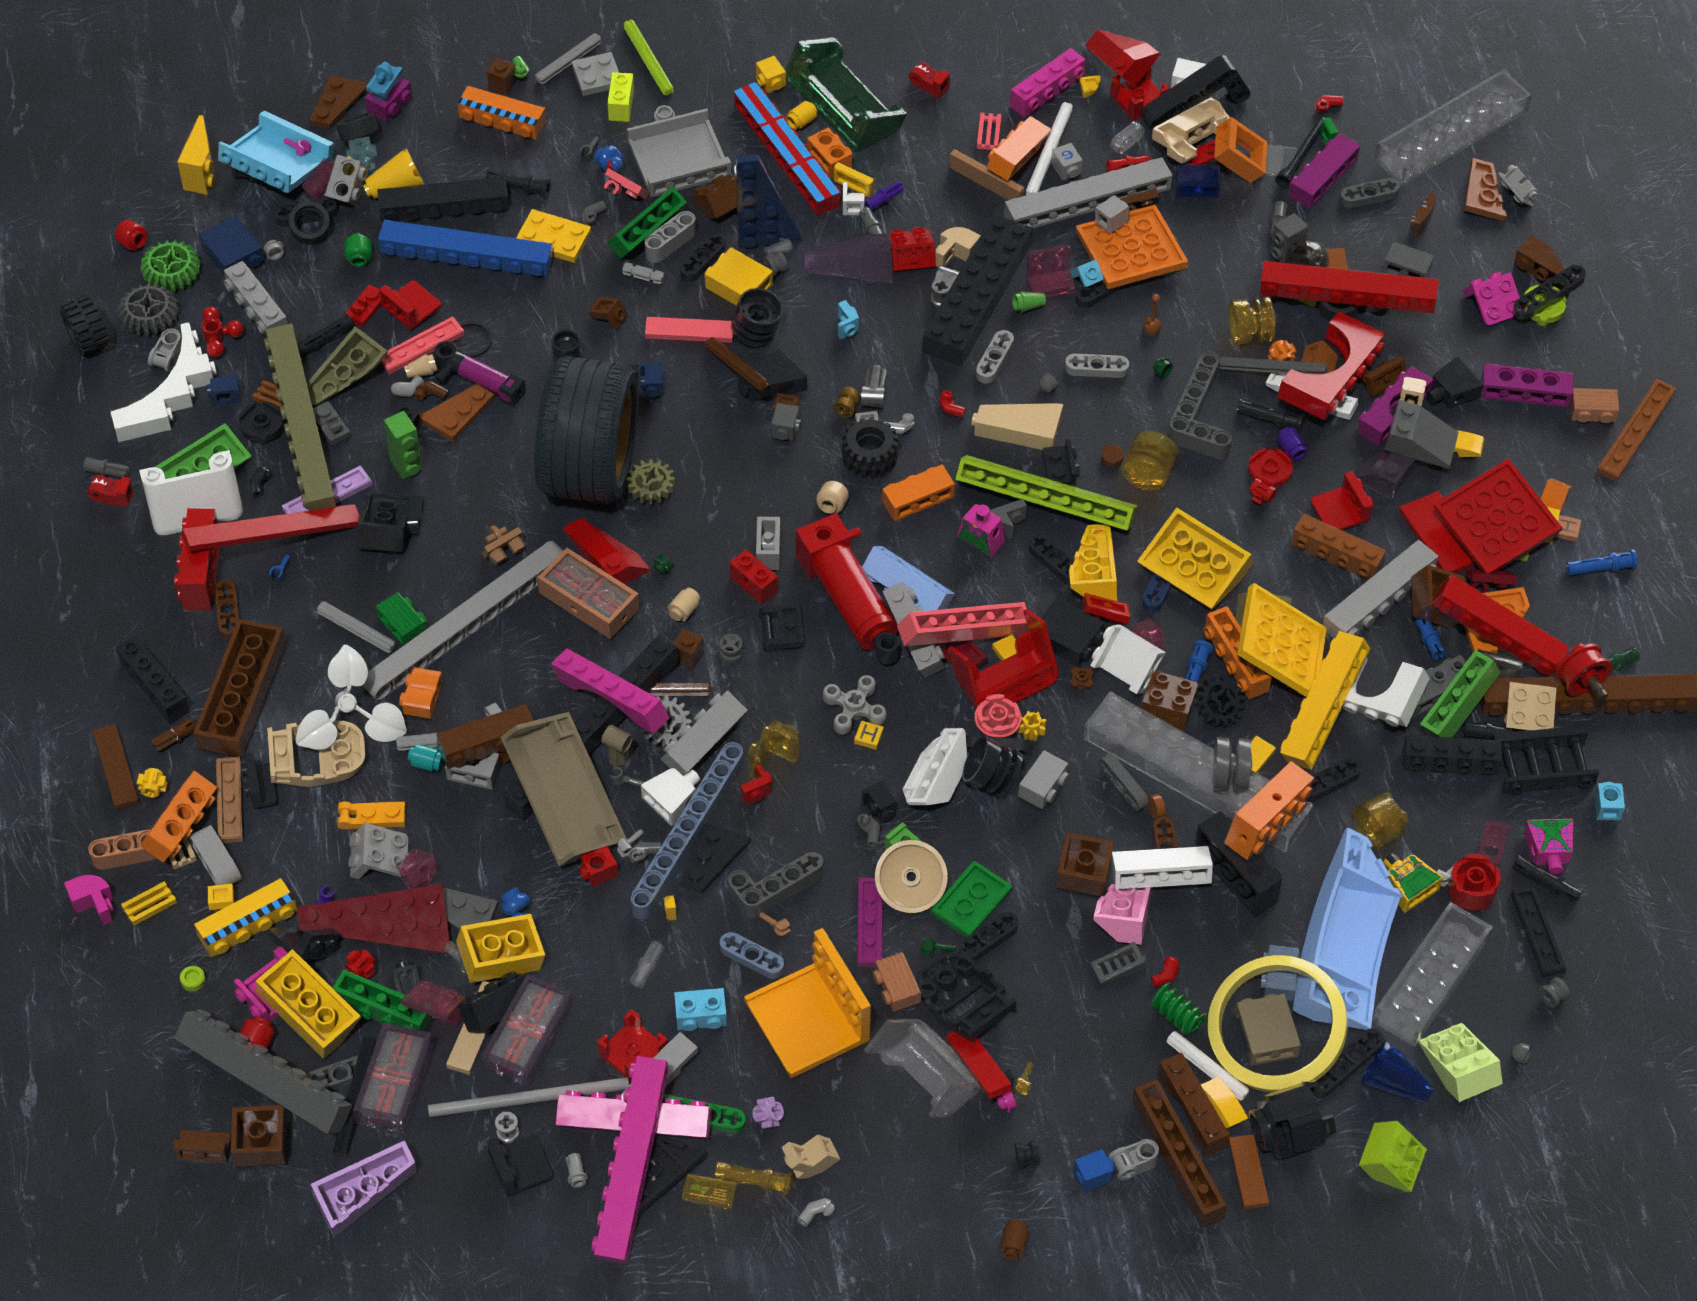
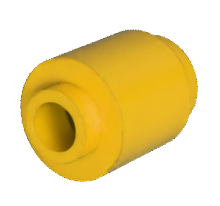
[786,101,817,130]

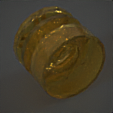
[1228,296,1276,346]
[1122,431,1178,491]

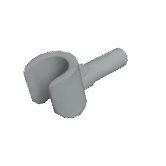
[617,829,644,858]
[1437,865,1454,887]

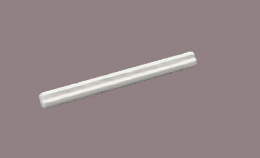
[1026,102,1073,195]

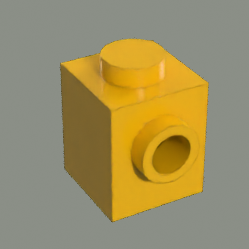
[756,56,786,93]

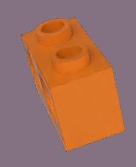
[807,127,853,178]

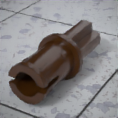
[151,717,196,751]

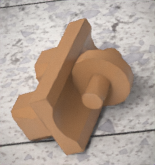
[482,525,525,566]

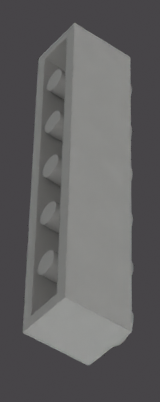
[1323,540,1439,638]

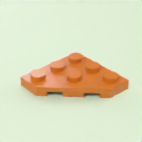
[1463,587,1530,656]

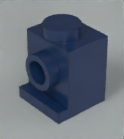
[640,362,664,398]
[207,372,241,406]

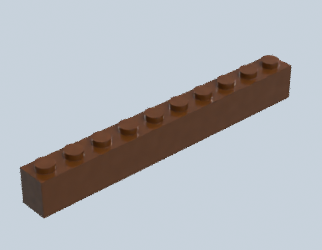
[1480,674,1697,716]

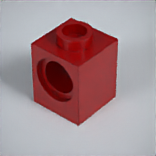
[579,846,618,887]

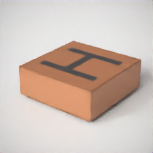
[1554,515,1581,542]

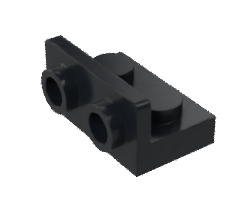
[1042,438,1080,487]

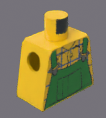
[1383,853,1443,913]

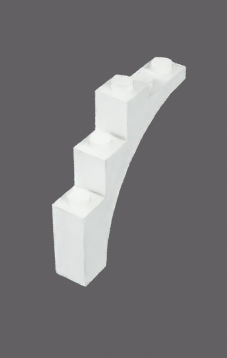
[111,323,217,442]

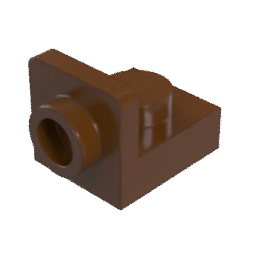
[588,297,628,329]

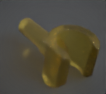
[1015,1062,1033,1096]

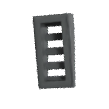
[1091,942,1147,985]

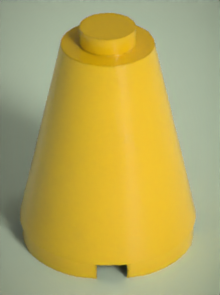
[363,148,424,199]

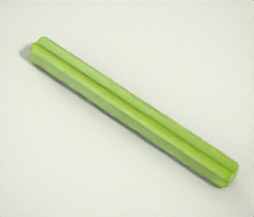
[624,19,673,96]

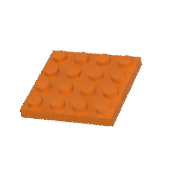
[1076,205,1188,289]

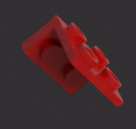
[886,227,936,271]
[379,280,442,330]

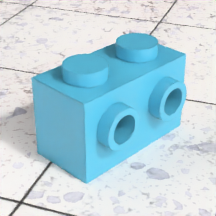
[674,988,727,1031]

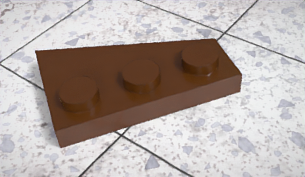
[309,75,368,130]

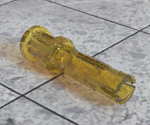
[715,1162,793,1195]

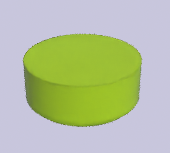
[180,966,206,992]

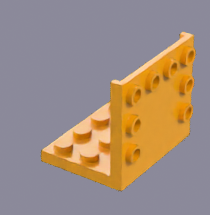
[744,928,871,1078]

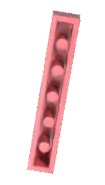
[897,602,1027,646]

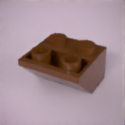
[689,174,737,219]

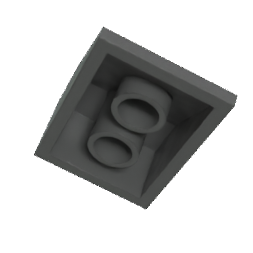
[1384,400,1459,469]

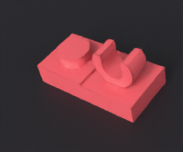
[604,168,649,200]

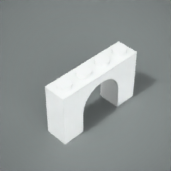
[1342,657,1430,727]

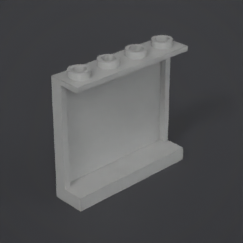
[627,109,731,197]

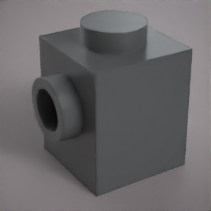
[771,403,801,441]

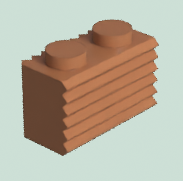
[1570,388,1619,423]
[873,952,921,1012]

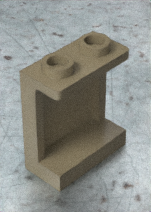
[1235,994,1301,1066]

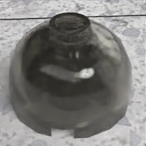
[1285,239,1330,268]

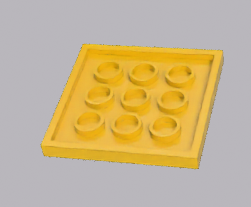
[1237,583,1327,697]

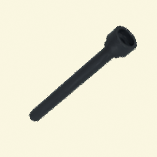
[1275,117,1325,188]

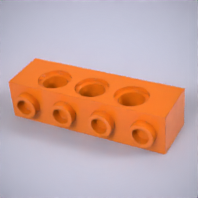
[140,771,217,863]

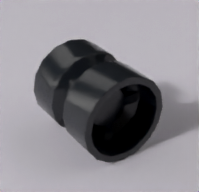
[552,329,582,362]

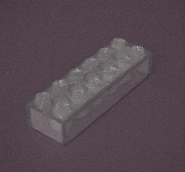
[1372,902,1493,1047]

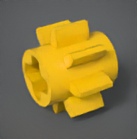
[1018,711,1046,741]
[136,768,168,798]

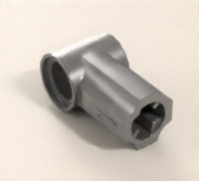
[861,365,886,408]

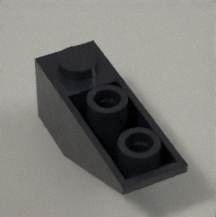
[458,971,528,1032]

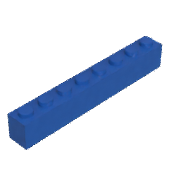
[378,220,554,277]

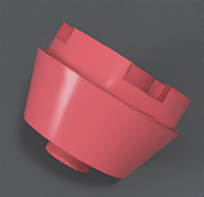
[974,694,1022,738]

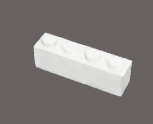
[1112,846,1213,889]

